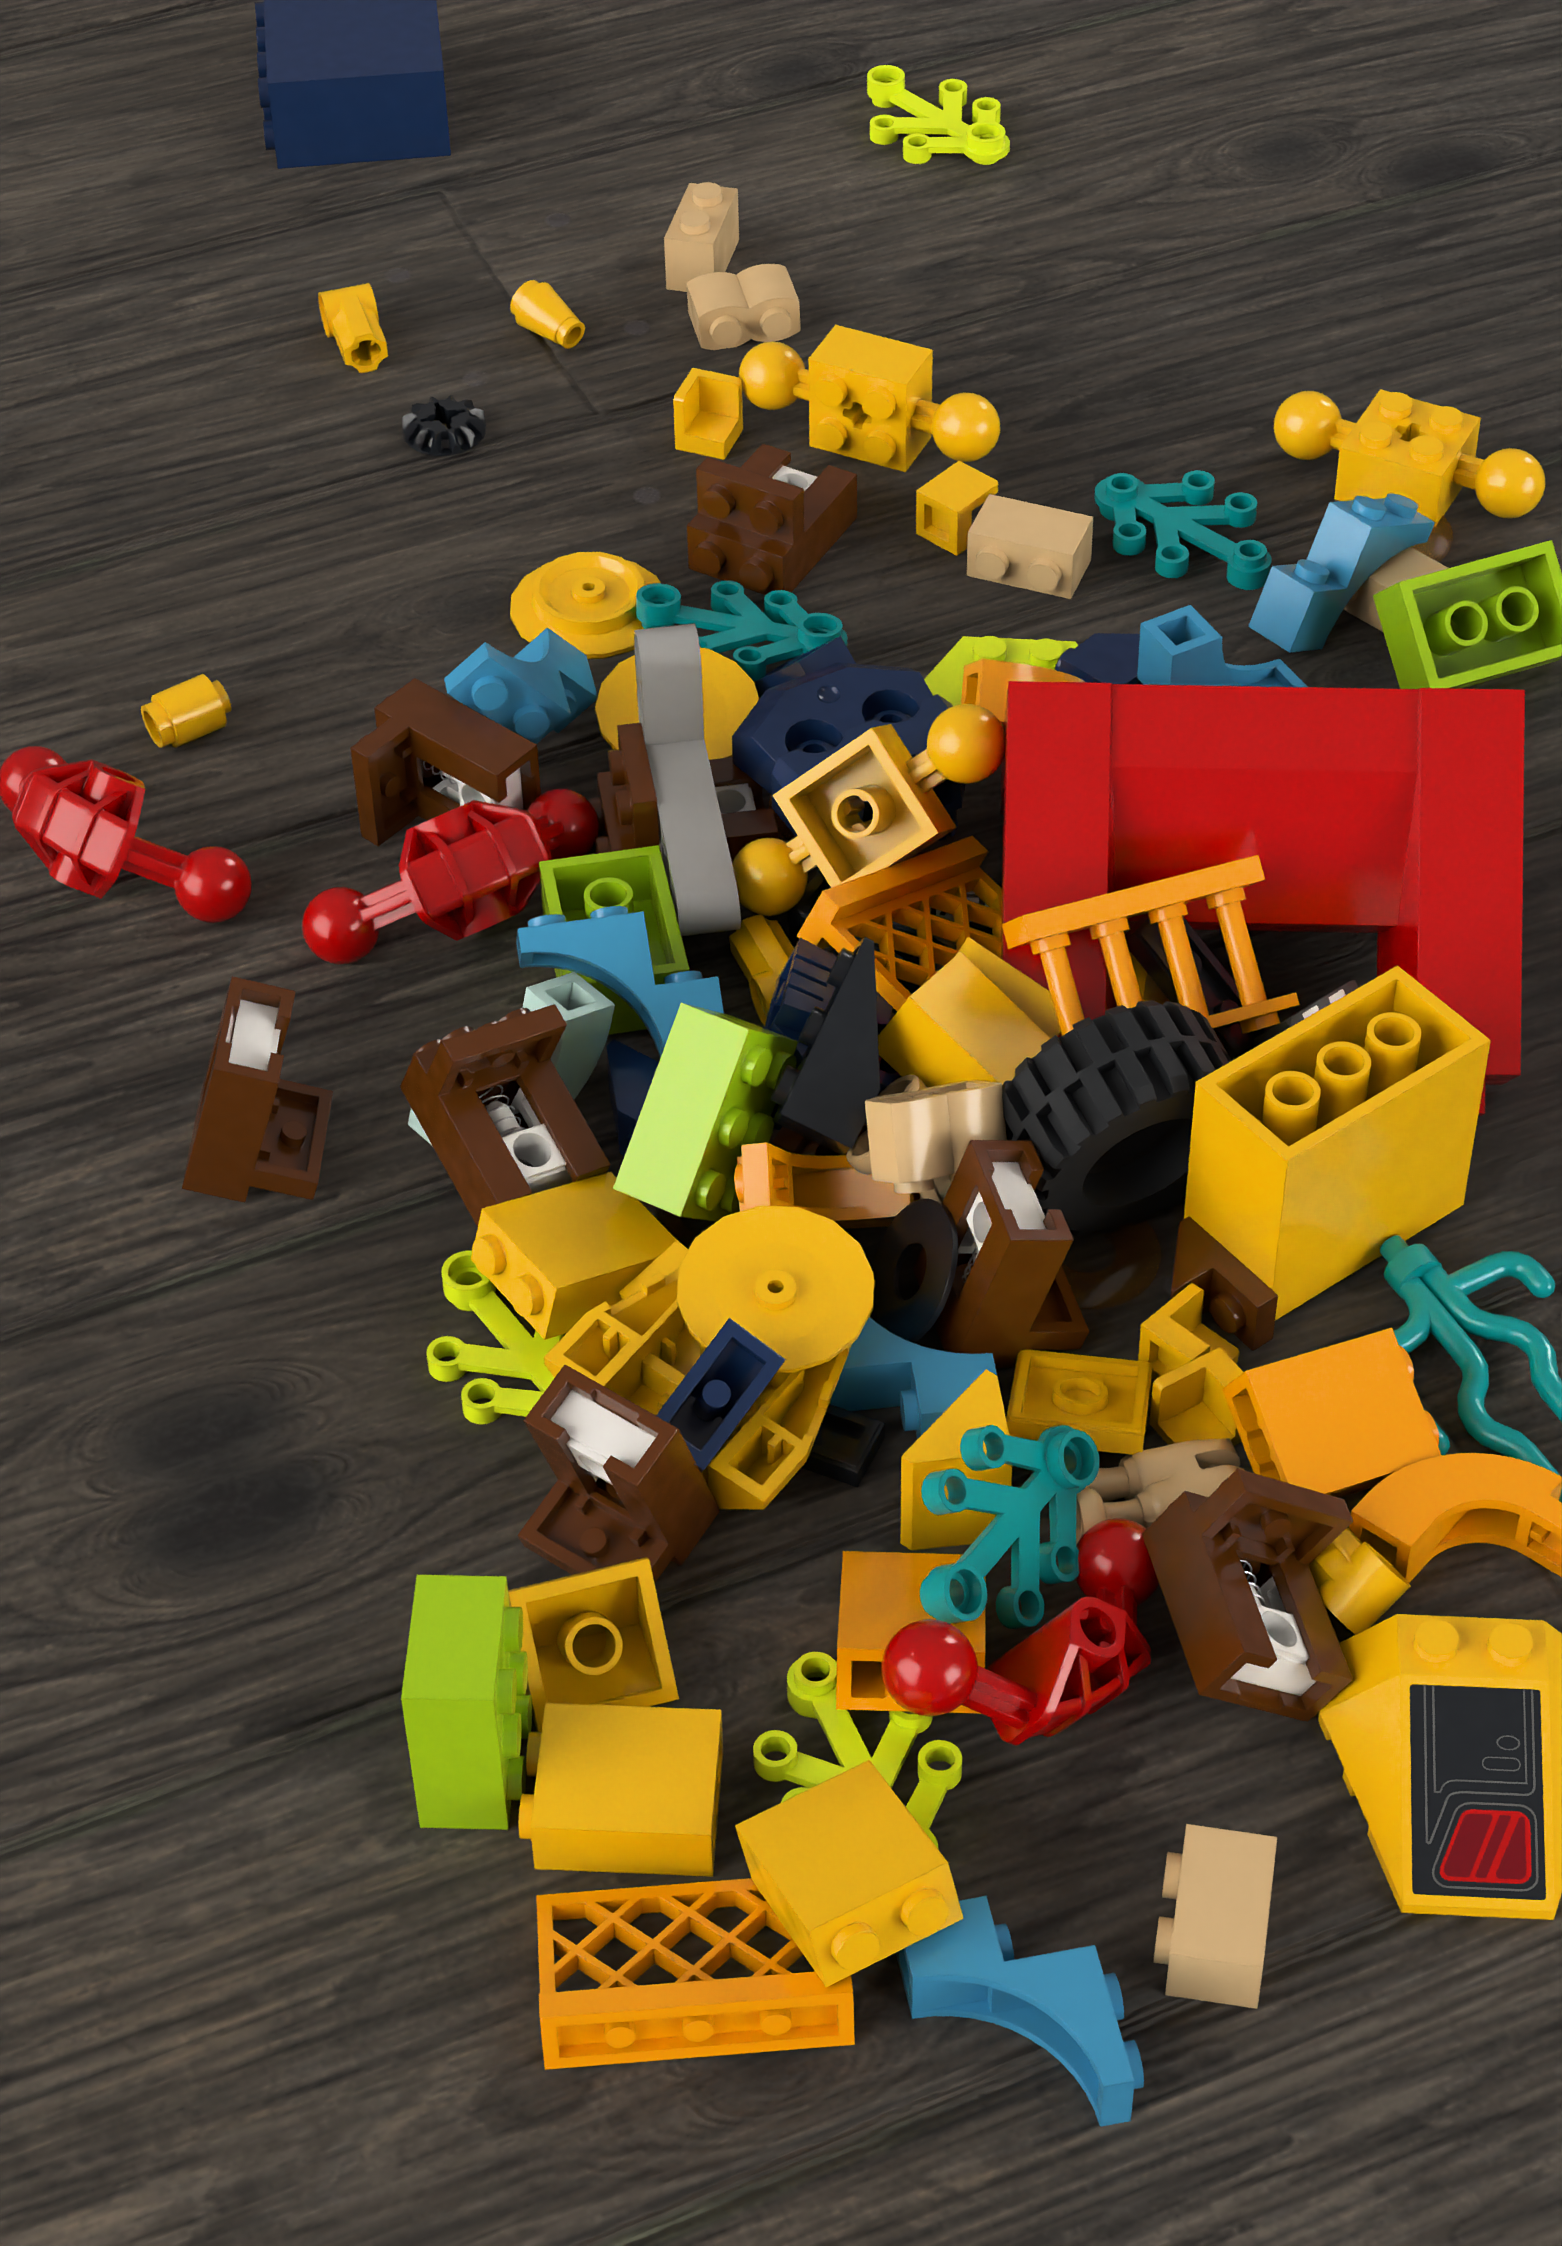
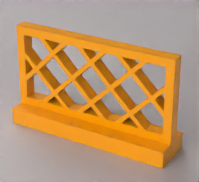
[797,836,1002,1011]
[536,1878,855,2070]

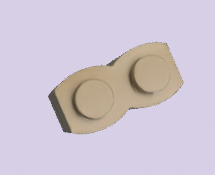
[686,264,801,350]
[865,1080,1007,1194]

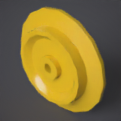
[510,552,661,659]
[595,647,759,760]
[677,1206,874,1373]

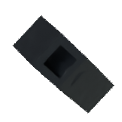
[770,937,880,1155]

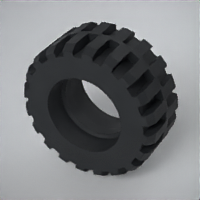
[1002,1000,1232,1236]

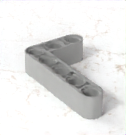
[634,623,741,937]

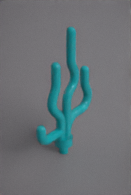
[1380,1235,1562,1502]

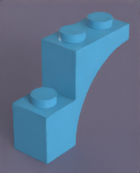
[1248,493,1435,653]
[1137,605,1308,687]
[444,627,598,744]
[516,906,724,1058]
[829,1317,997,1439]
[896,1896,1144,2127]

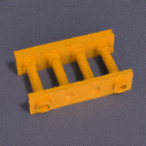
[1001,855,1300,1036]

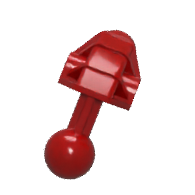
[0,746,252,923]
[302,789,599,964]
[882,1518,1159,1746]

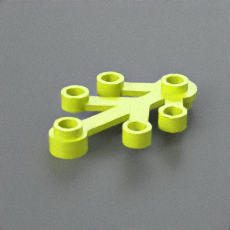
[867,65,1010,165]
[426,1251,564,1424]
[753,1652,962,1848]

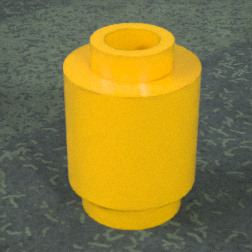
[141,674,231,748]

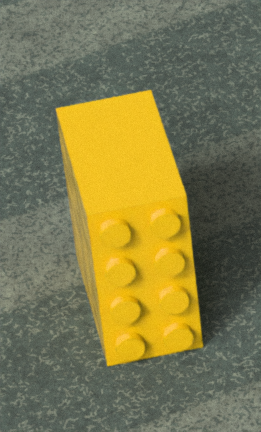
[1184,965,1491,1321]

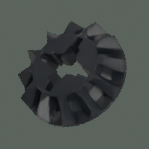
[402,395,486,456]

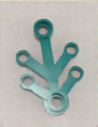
[1094,470,1272,590]
[636,581,848,681]
[920,1425,1100,1629]

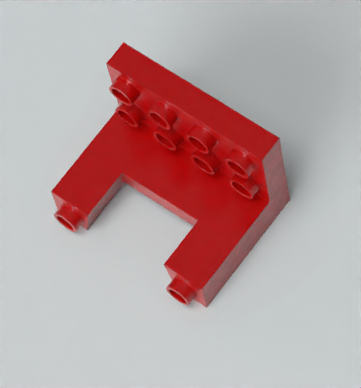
[1000,681,1525,1116]

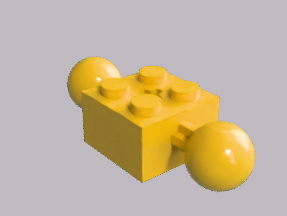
[739,324,1000,472]
[1274,389,1545,529]
[732,704,1005,916]

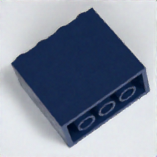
[255,0,451,169]

